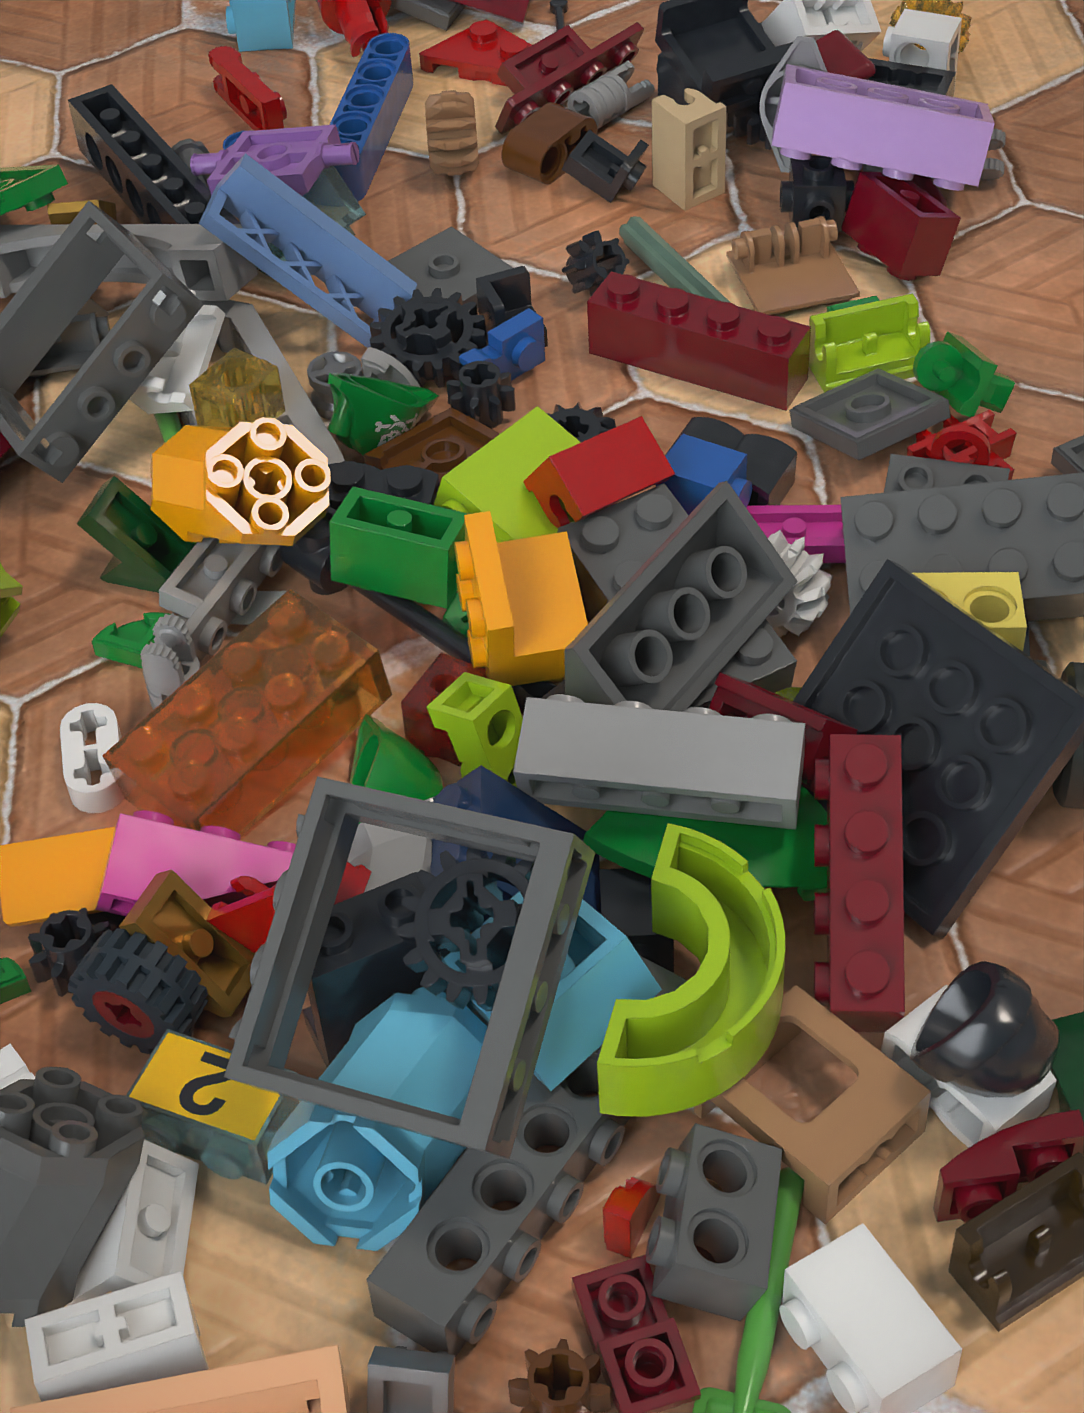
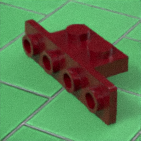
[495,22,644,134]

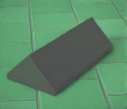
[564,481,798,712]

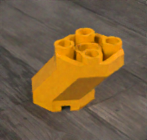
[150,418,331,546]

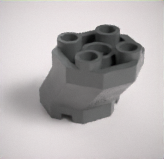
[0,1067,145,1327]

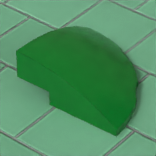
[583,784,827,901]

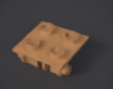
[726,216,860,315]

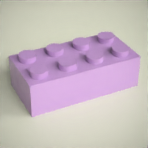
[771,64,995,191]

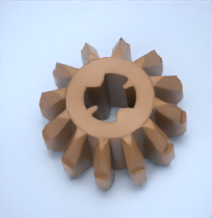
[425,90,479,176]

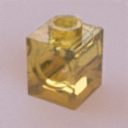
[189,348,285,428]

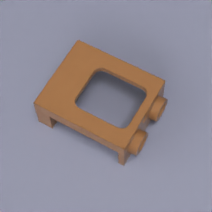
[694,985,931,1225]

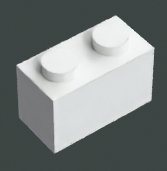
[779,1223,962,1413]

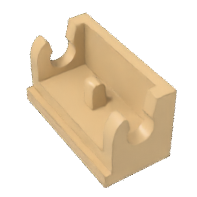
[652,88,726,211]

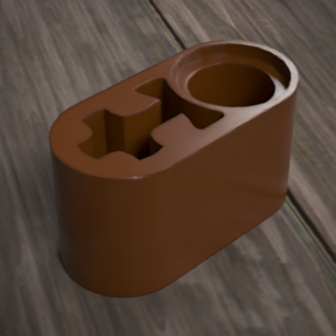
[501,102,597,185]

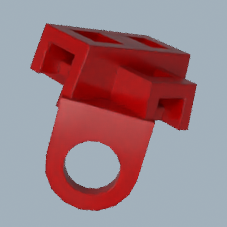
[907,410,1017,480]

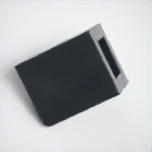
[476,266,548,347]

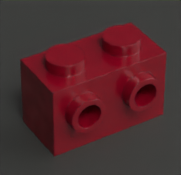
[841,171,961,281]

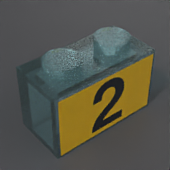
[126,1029,301,1184]

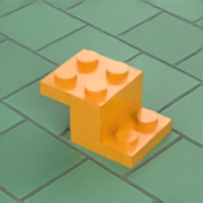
[454,511,588,686]

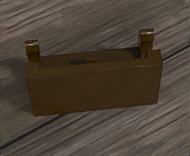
[948,1152,1084,1332]

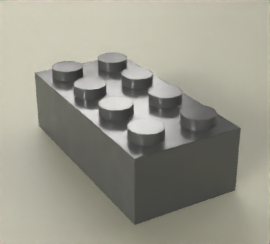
[840,472,1084,622]
[557,483,797,709]

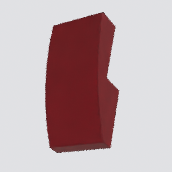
[933,1109,1084,1222]
[572,1254,701,1413]

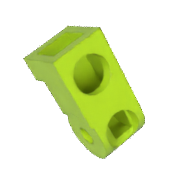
[426,672,523,787]

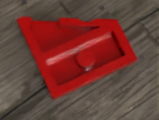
[419,19,532,86]

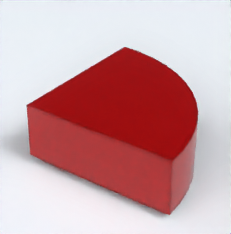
[603,1177,661,1259]

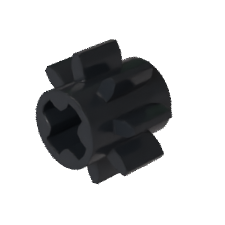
[562,230,630,296]
[446,361,516,429]
[28,908,112,997]

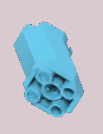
[267,987,488,1251]

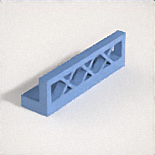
[199,153,417,348]

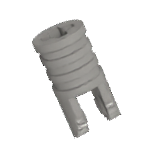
[567,60,655,129]
[140,613,210,731]

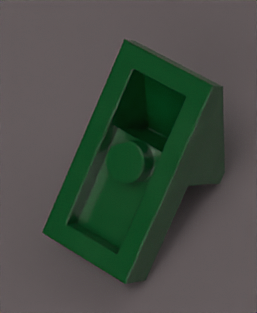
[77,476,195,593]

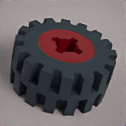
[68,928,208,1055]

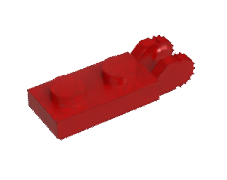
[208,45,287,131]

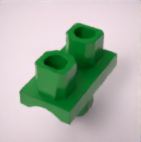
[913,331,1015,417]

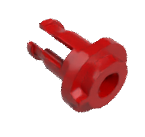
[316,0,391,57]

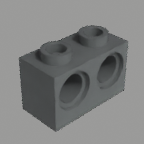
[646,1123,783,1322]

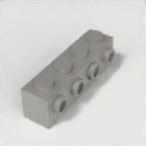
[513,694,805,829]

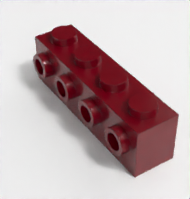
[587,271,811,411]
[814,734,905,1033]

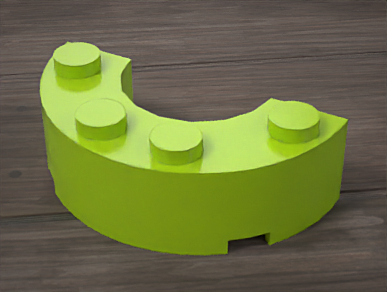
[597,823,785,1117]

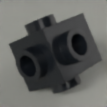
[780,156,855,232]

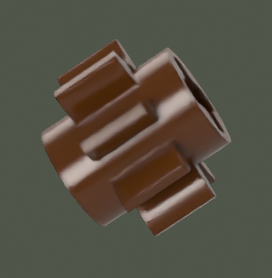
[508,1339,611,1413]

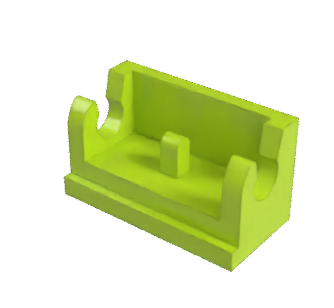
[809,293,930,393]

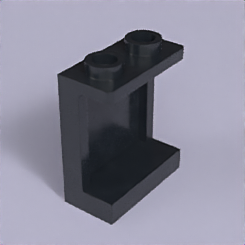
[655,0,793,113]
[303,872,451,1068]

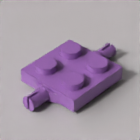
[190,124,359,196]

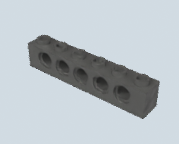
[366,956,688,1357]

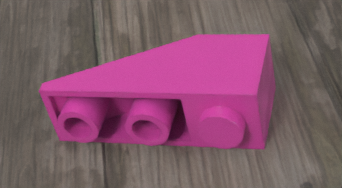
[95,810,296,916]

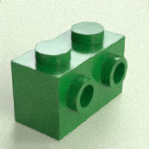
[329,487,468,609]

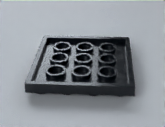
[793,559,1084,937]

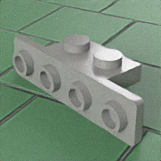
[159,538,283,663]

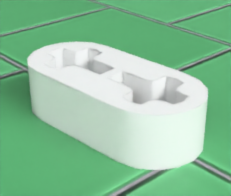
[60,703,127,813]

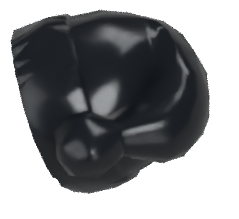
[910,961,1060,1098]

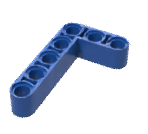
[223,33,414,205]

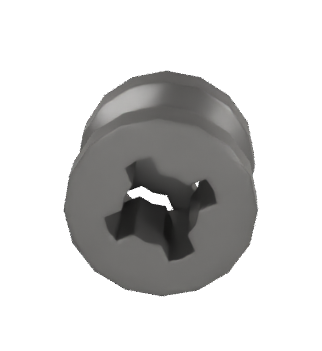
[307,351,363,420]

